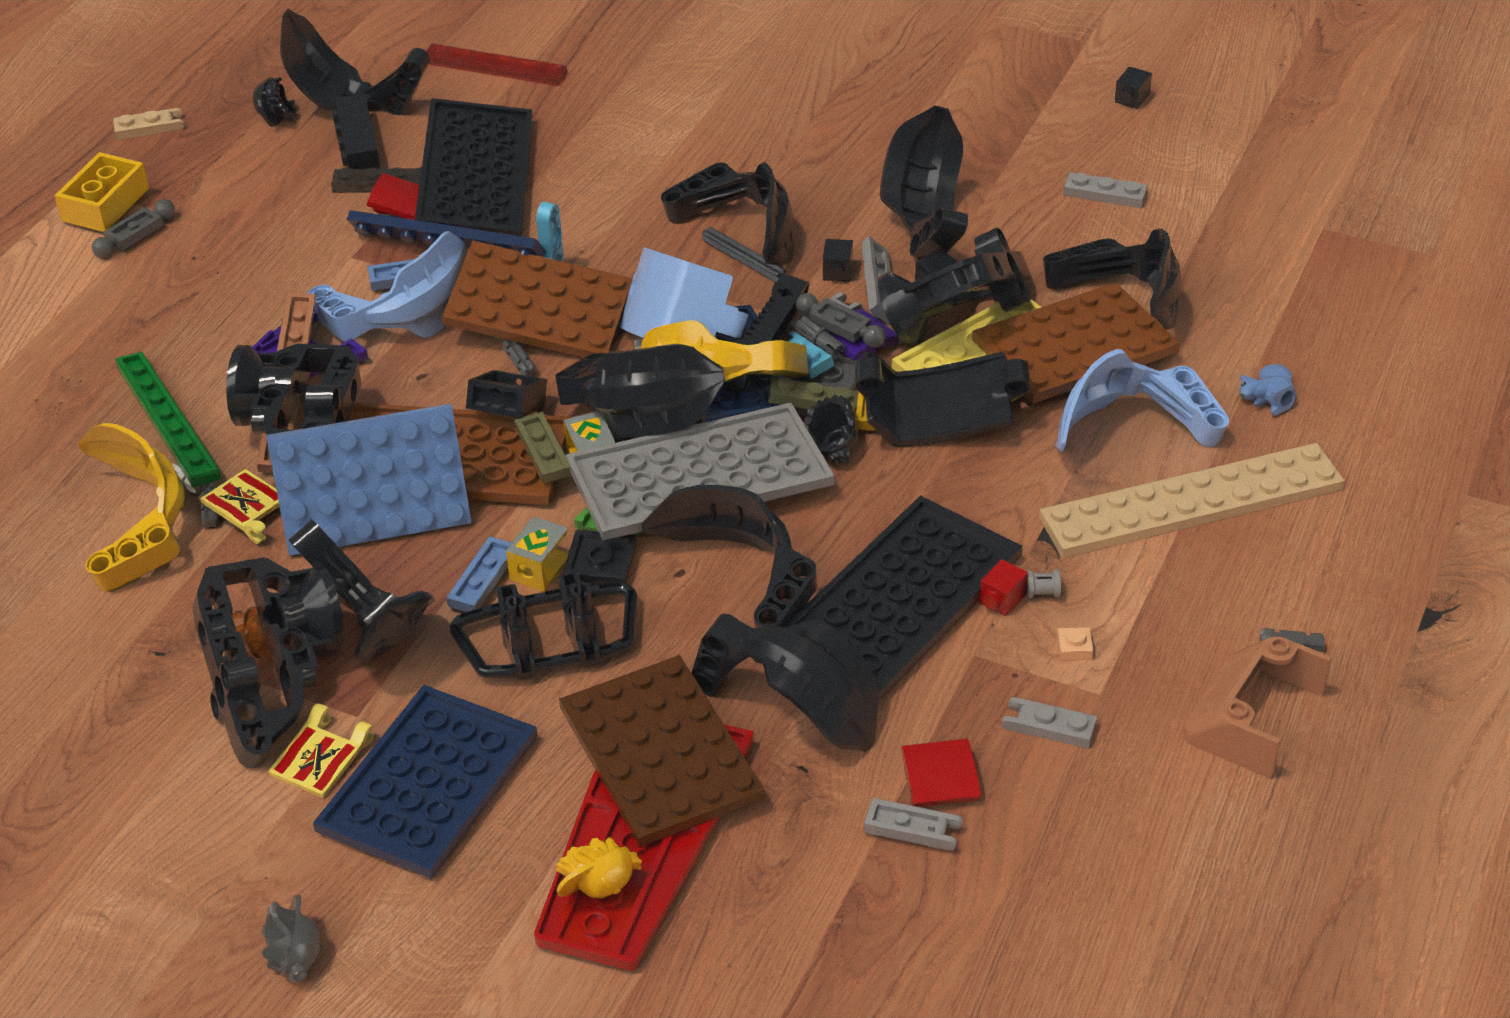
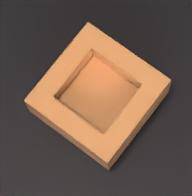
[1057,627,1093,661]

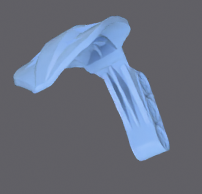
[307,231,467,341]
[1055,349,1229,453]

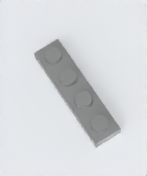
[861,236,891,325]

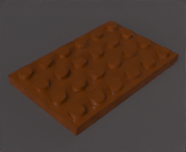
[559,655,765,847]

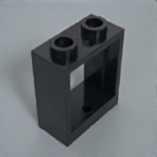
[466,370,548,418]

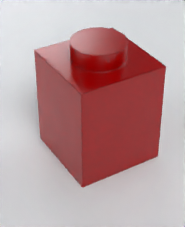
[979,559,1028,616]

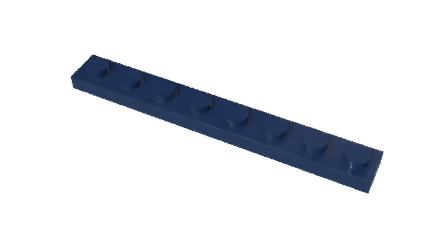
[347,210,546,257]

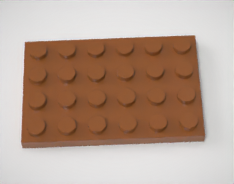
[442,240,633,358]
[972,282,1180,404]

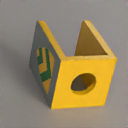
[563,412,615,454]
[506,517,569,592]

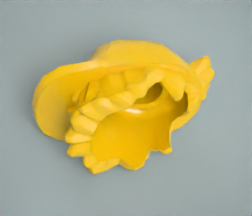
[556,837,642,899]

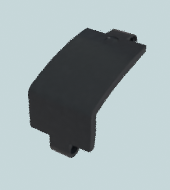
[855,351,1031,447]

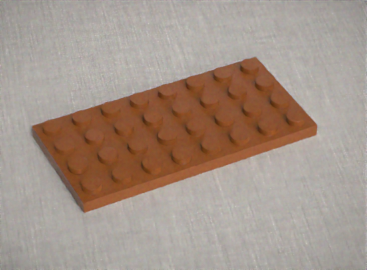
[348,402,570,505]

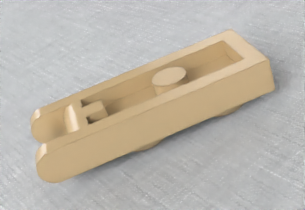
[113,108,184,140]

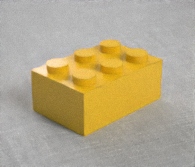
[54,152,149,232]

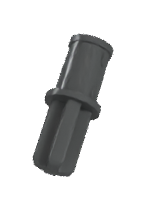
[796,316,846,360]

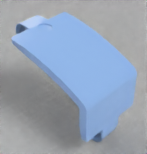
[619,247,749,339]

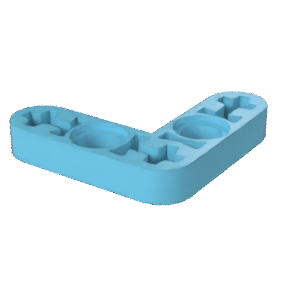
[536,201,564,262]

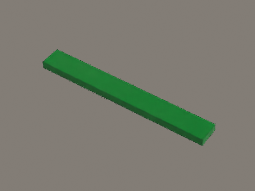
[115,352,221,487]

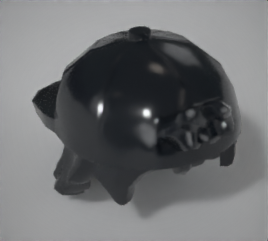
[253,77,297,127]
[804,395,859,464]

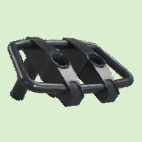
[450,572,638,679]

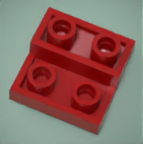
[366,173,419,220]
[901,738,981,807]

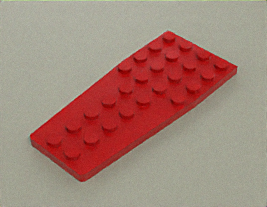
[534,724,754,971]

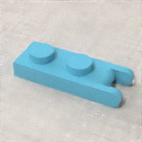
[787,331,834,379]

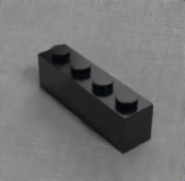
[331,93,381,176]

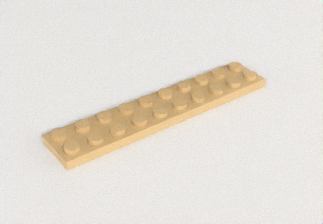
[1039,443,1345,558]

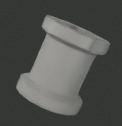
[1027,570,1061,598]

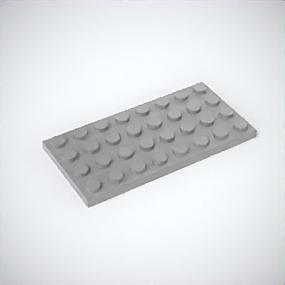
[566,403,835,541]

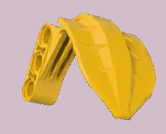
[640,320,809,382]
[77,423,185,591]

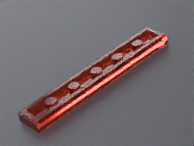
[426,43,568,86]

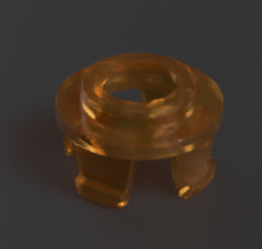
[232,606,270,659]

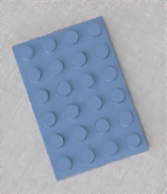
[266,404,472,556]

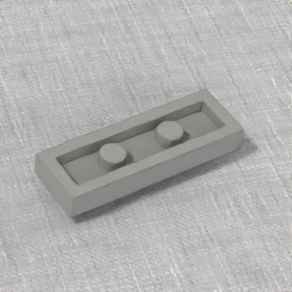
[1063,172,1147,208]

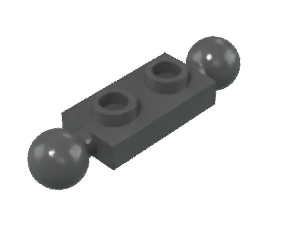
[92,199,175,258]
[796,293,886,348]

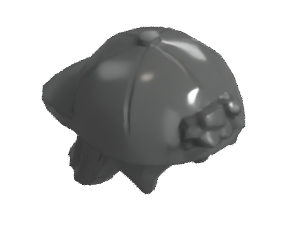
[261,895,322,983]

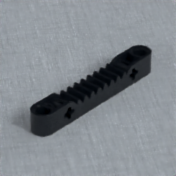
[724,273,810,392]

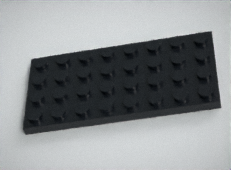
[415,98,532,237]
[783,495,1023,702]

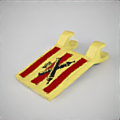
[201,469,280,544]
[268,703,374,798]

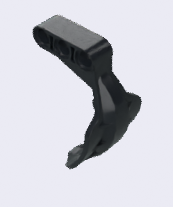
[280,9,430,115]
[880,105,968,258]
[661,162,794,267]
[1043,228,1182,330]
[555,344,725,438]
[642,485,817,628]
[288,519,435,666]
[691,613,879,751]

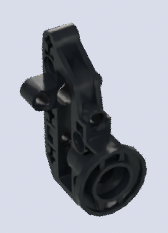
[878,227,1032,348]
[226,344,361,452]
[192,557,343,768]

